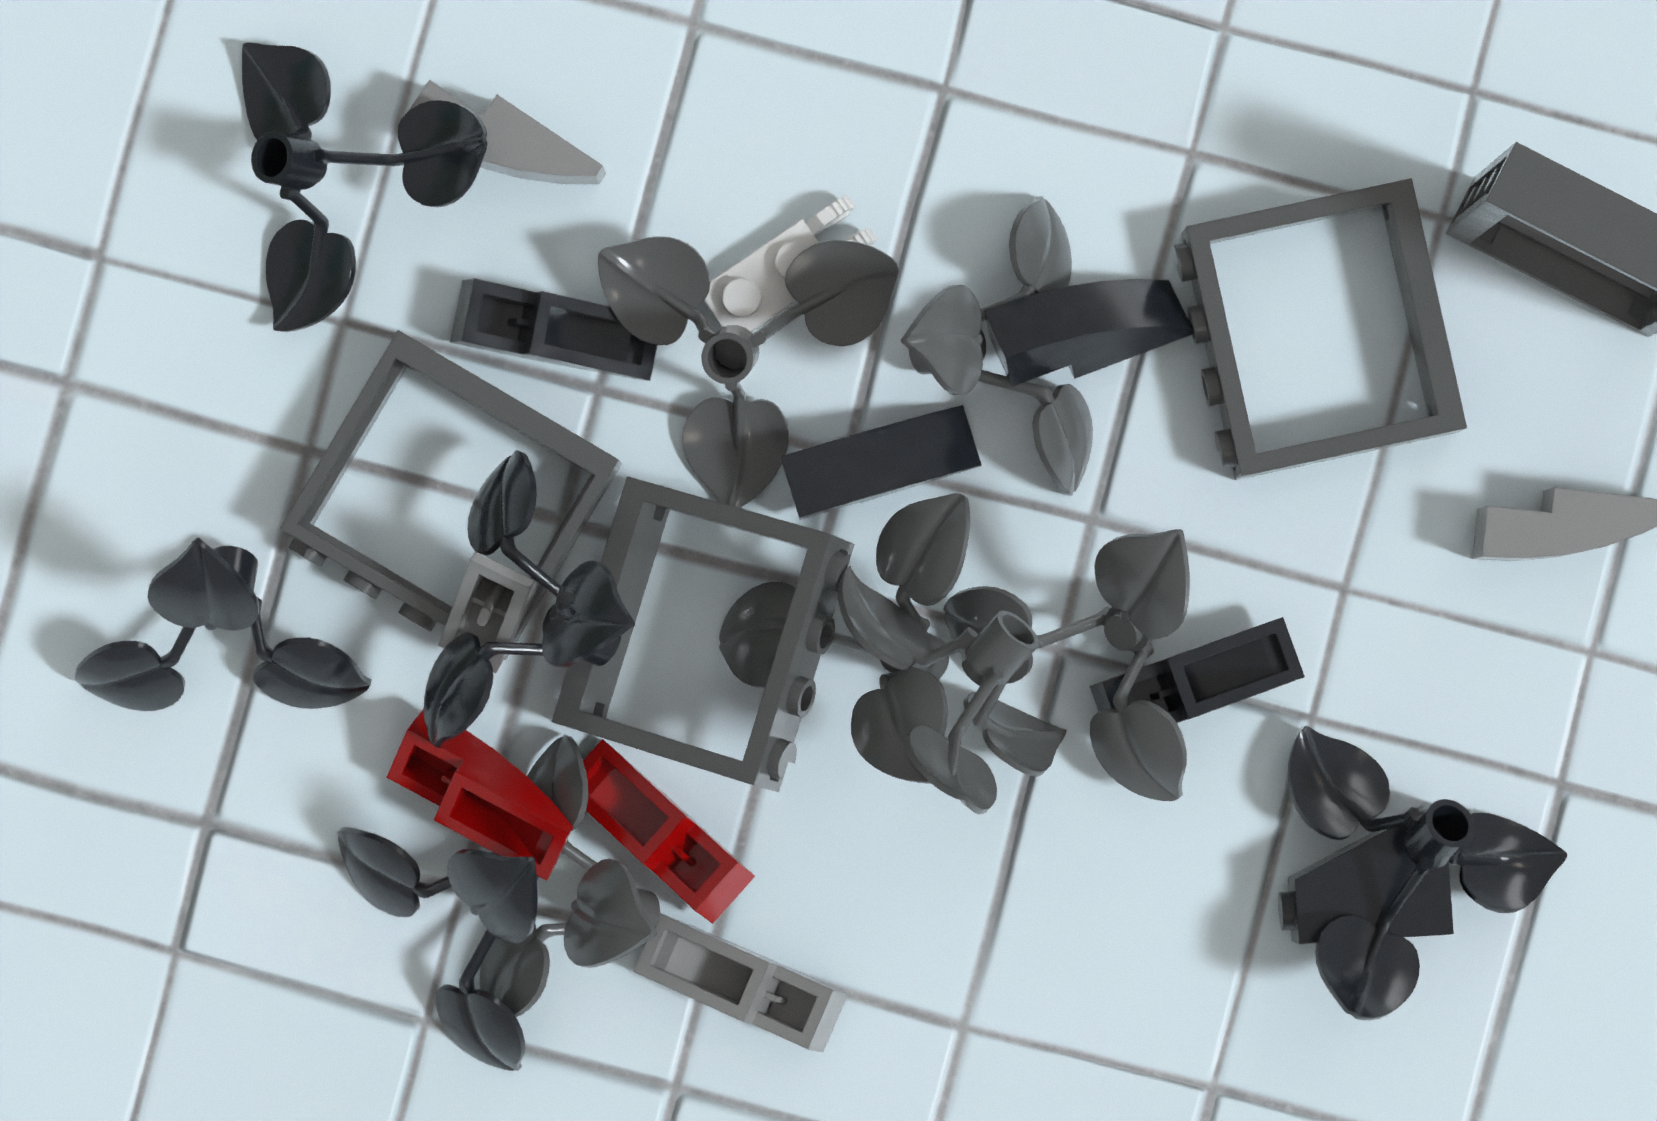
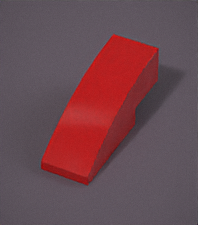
[386,709,573,881]
[583,739,755,924]

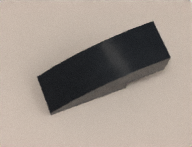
[450,278,657,381]
[984,279,1193,387]
[780,405,982,520]
[1089,617,1305,723]

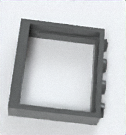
[1446,142,1657,337]
[1174,178,1467,480]
[280,330,622,660]
[551,476,855,792]

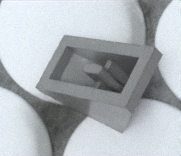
[438,552,540,673]

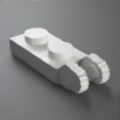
[704,195,878,332]

